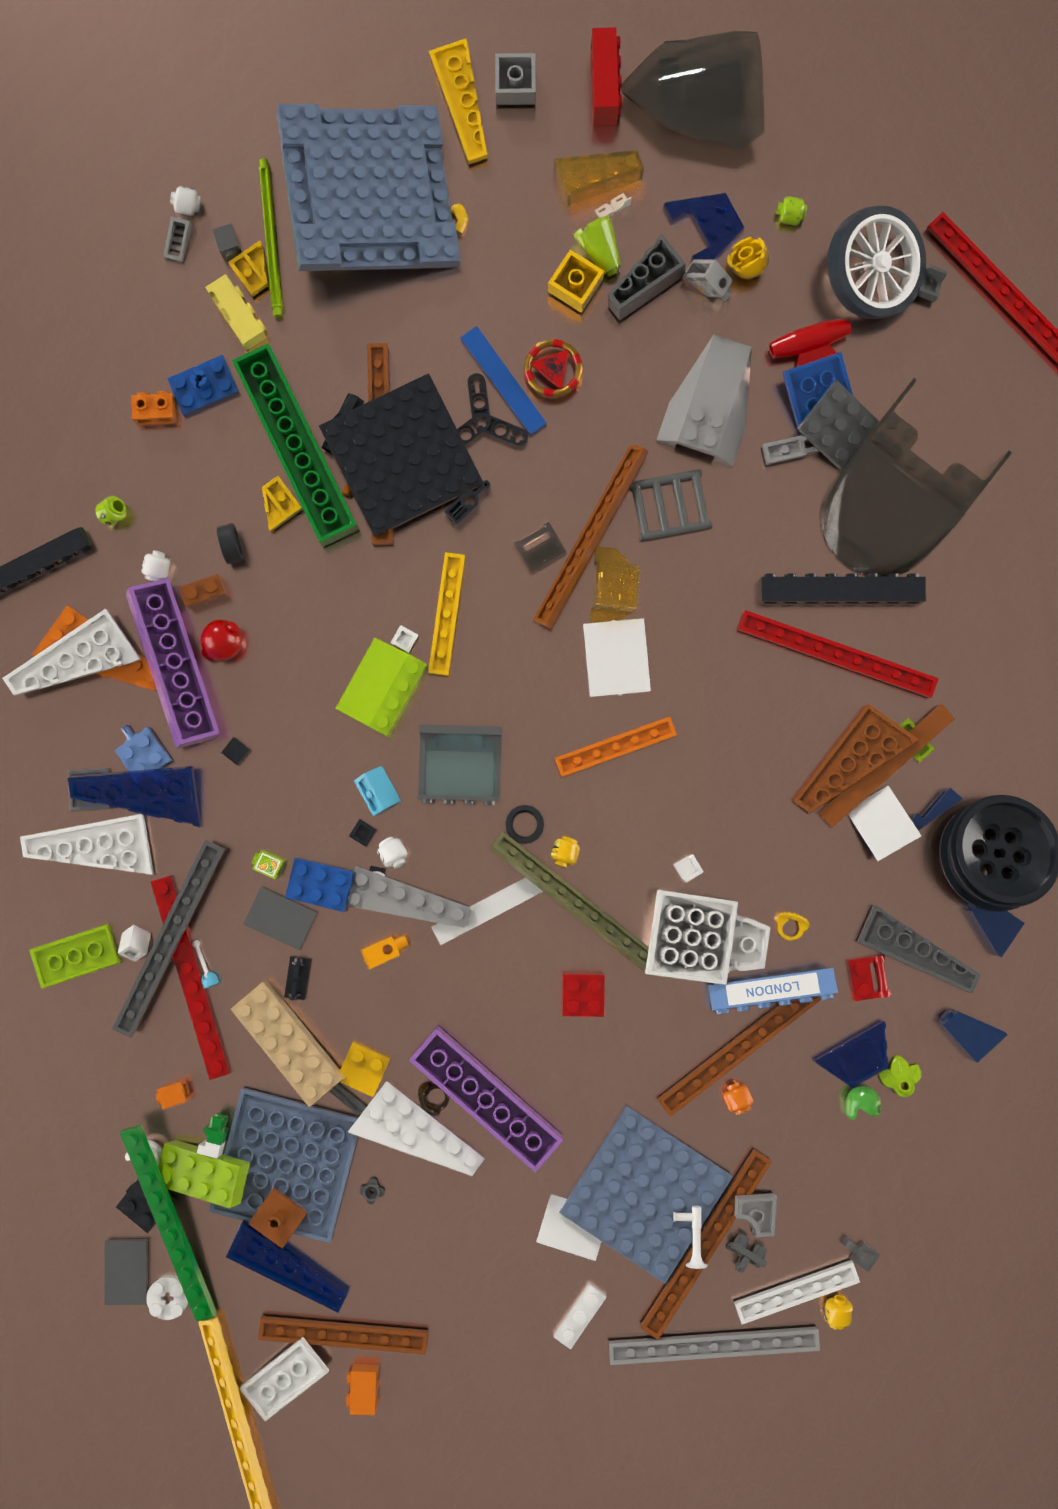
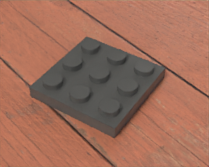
[797,381,879,469]

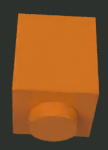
[156,1079,191,1110]

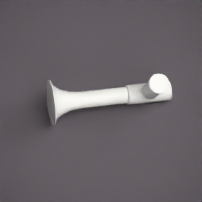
[673,1205,708,1269]

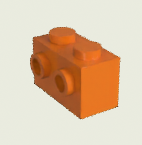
[131,391,177,425]

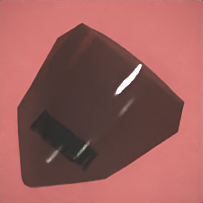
[621,31,765,150]

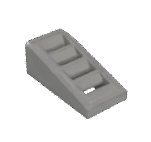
[163,216,194,262]

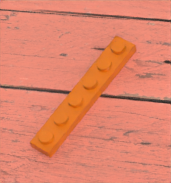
[554,716,677,777]

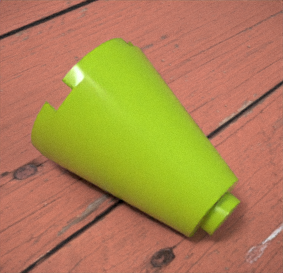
[573,216,621,277]

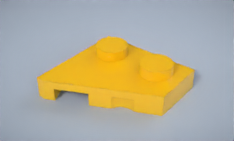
[228,240,269,297]
[262,476,303,532]

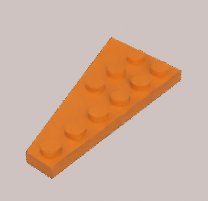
[32,605,157,691]

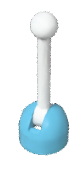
[192,940,220,989]

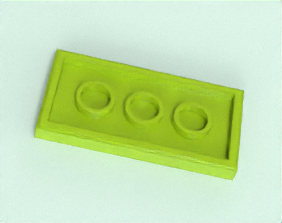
[29,923,122,989]

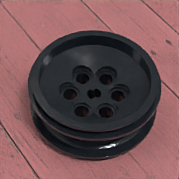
[939,795,1058,912]

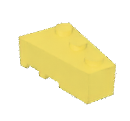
[205,274,266,351]

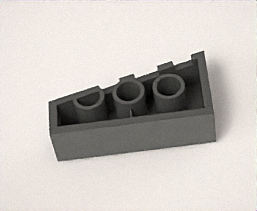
[608,234,686,320]

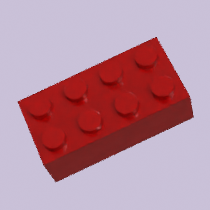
[590,27,622,127]

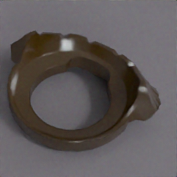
[418,1082,449,1116]

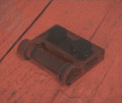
[513,522,567,573]

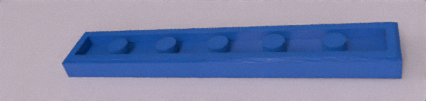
[460,326,547,436]

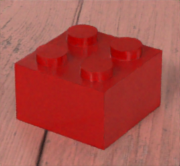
[562,972,605,1017]

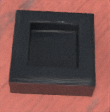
[221,737,251,766]
[349,819,377,847]

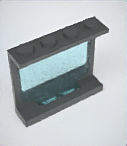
[417,725,502,805]

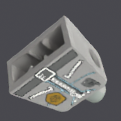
[683,260,732,301]

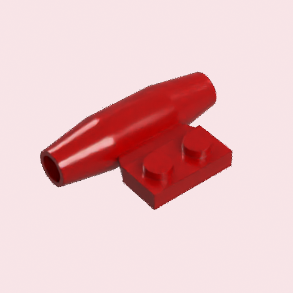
[769,318,852,367]

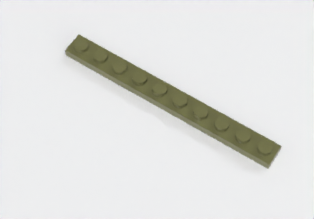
[489,832,654,977]

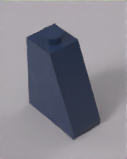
[966,903,1025,957]
[938,1009,1007,1063]

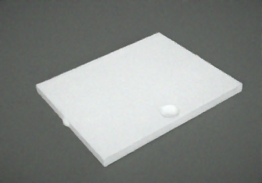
[583,618,651,697]

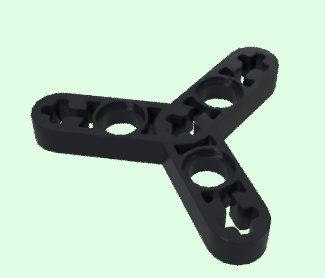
[457,373,528,448]

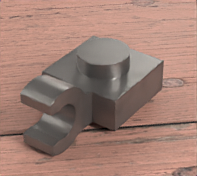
[842,1237,880,1272]

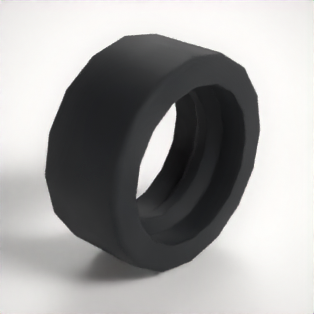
[217,523,244,564]
[505,805,544,844]

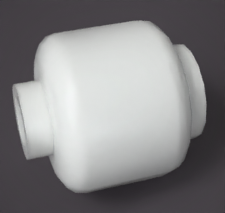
[170,186,201,216]
[141,550,171,581]
[377,837,408,869]

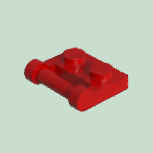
[847,954,891,1001]

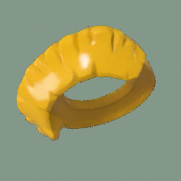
[775,912,810,941]

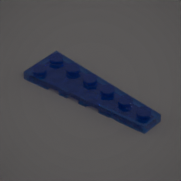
[226,1220,348,1313]

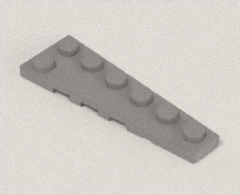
[347,866,472,928]

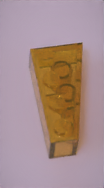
[554,150,644,206]

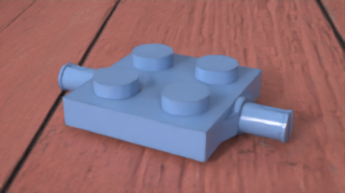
[114,724,172,786]

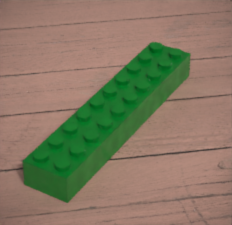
[232,343,359,547]

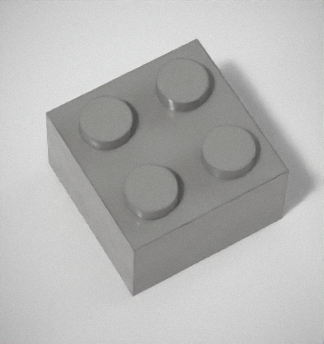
[495,53,536,105]

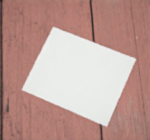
[848,786,921,861]
[536,1194,602,1261]

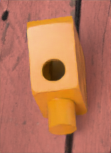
[360,935,409,969]

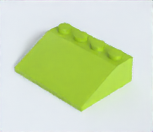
[335,637,428,737]

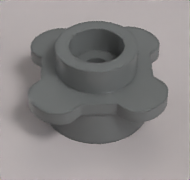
[359,1179,384,1204]

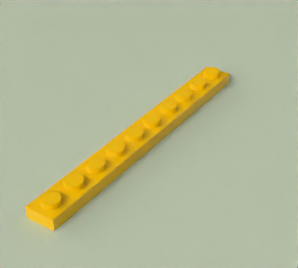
[198,1317,272,1509]

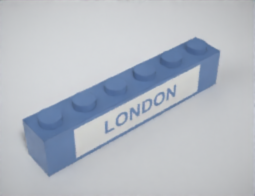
[708,968,838,1015]

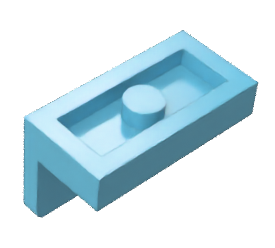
[354,766,401,816]

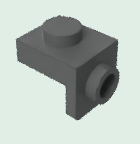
[917,265,947,302]

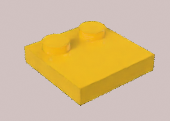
[340,1041,391,1097]

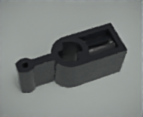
[444,480,491,529]

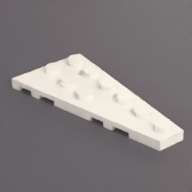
[2,609,142,696]
[20,814,154,875]
[347,1081,485,1176]

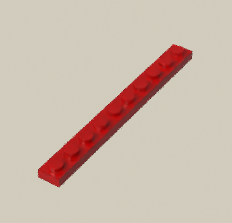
[927,212,1058,364]
[738,610,939,698]
[150,875,231,1080]

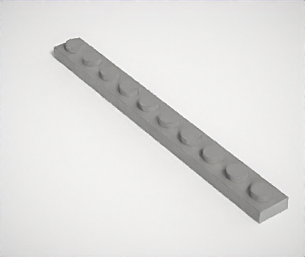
[608,1327,820,1365]

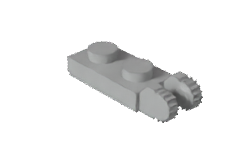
[762,435,820,465]

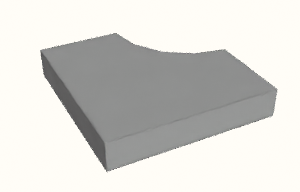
[734,1193,777,1238]

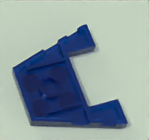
[663,193,745,261]

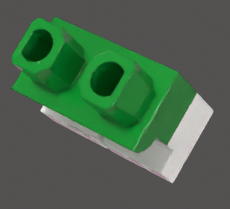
[197,1113,231,1158]

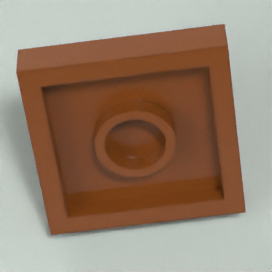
[248,1187,308,1248]

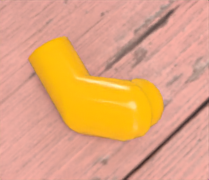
[451,204,469,235]

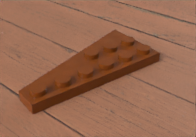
[793,704,919,814]

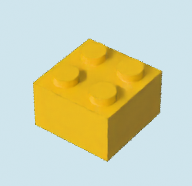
[548,250,604,313]

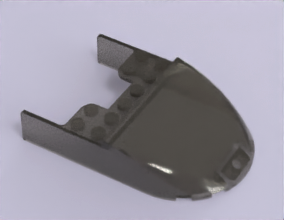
[820,378,1012,577]

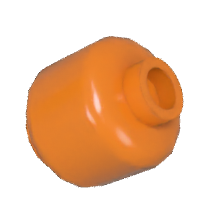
[723,1082,754,1115]

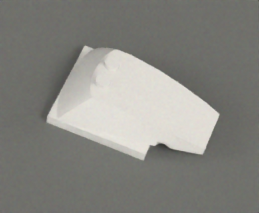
[645,890,770,985]

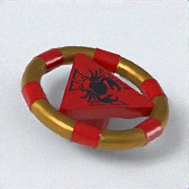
[524,339,583,398]

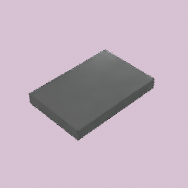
[244,887,318,950]
[104,1239,148,1305]

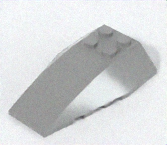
[656,334,752,467]

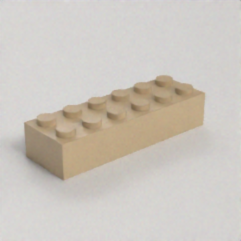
[231,981,345,1107]

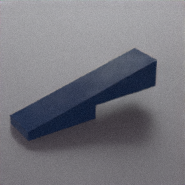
[909,788,963,831]

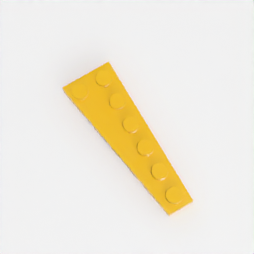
[429,38,488,164]

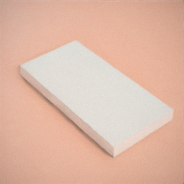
[239,1337,329,1422]

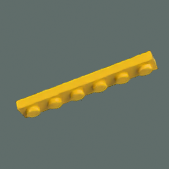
[428,552,465,676]

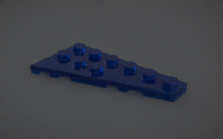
[67,766,201,827]

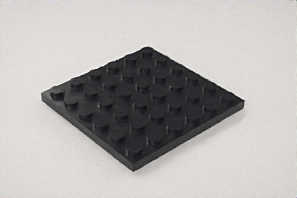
[319,373,483,537]

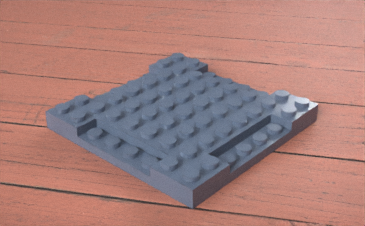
[276,104,461,271]

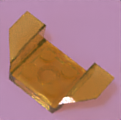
[590,546,640,623]

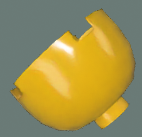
[727,237,769,279]

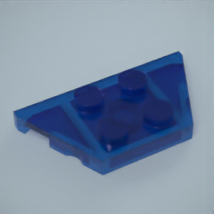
[814,1020,889,1088]

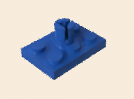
[167,355,240,417]

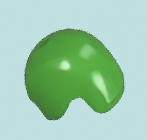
[845,1086,881,1120]

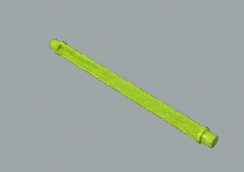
[259,158,283,318]

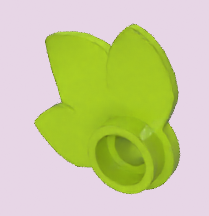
[879,1055,921,1097]

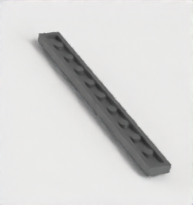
[112,840,225,1038]

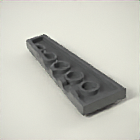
[857,905,981,994]

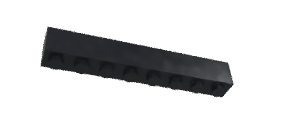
[759,573,926,604]

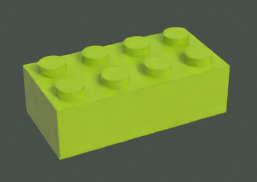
[159,1140,250,1208]

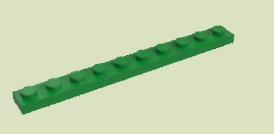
[120,1125,217,1322]

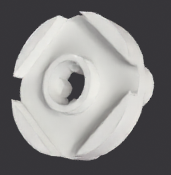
[146,1275,188,1320]

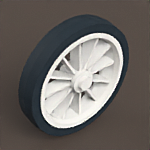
[827,206,926,319]

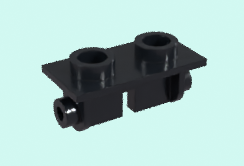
[284,956,311,1000]

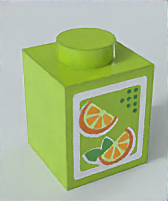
[252,850,287,879]

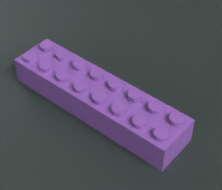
[125,578,220,749]
[409,1026,563,1173]

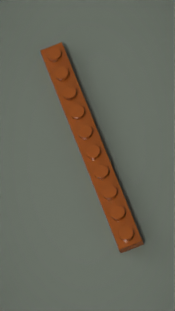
[367,343,393,545]
[533,444,648,628]
[657,997,821,1117]
[640,1149,772,1339]

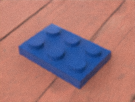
[285,858,355,912]

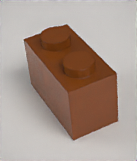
[179,574,229,610]

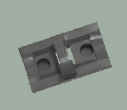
[726,1233,767,1273]

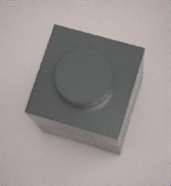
[212,223,242,260]

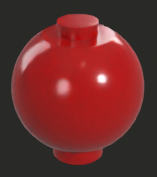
[200,620,242,662]

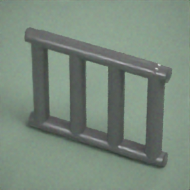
[629,469,713,541]

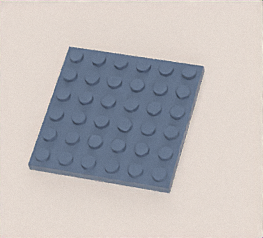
[209,1087,359,1243]
[559,1106,733,1284]

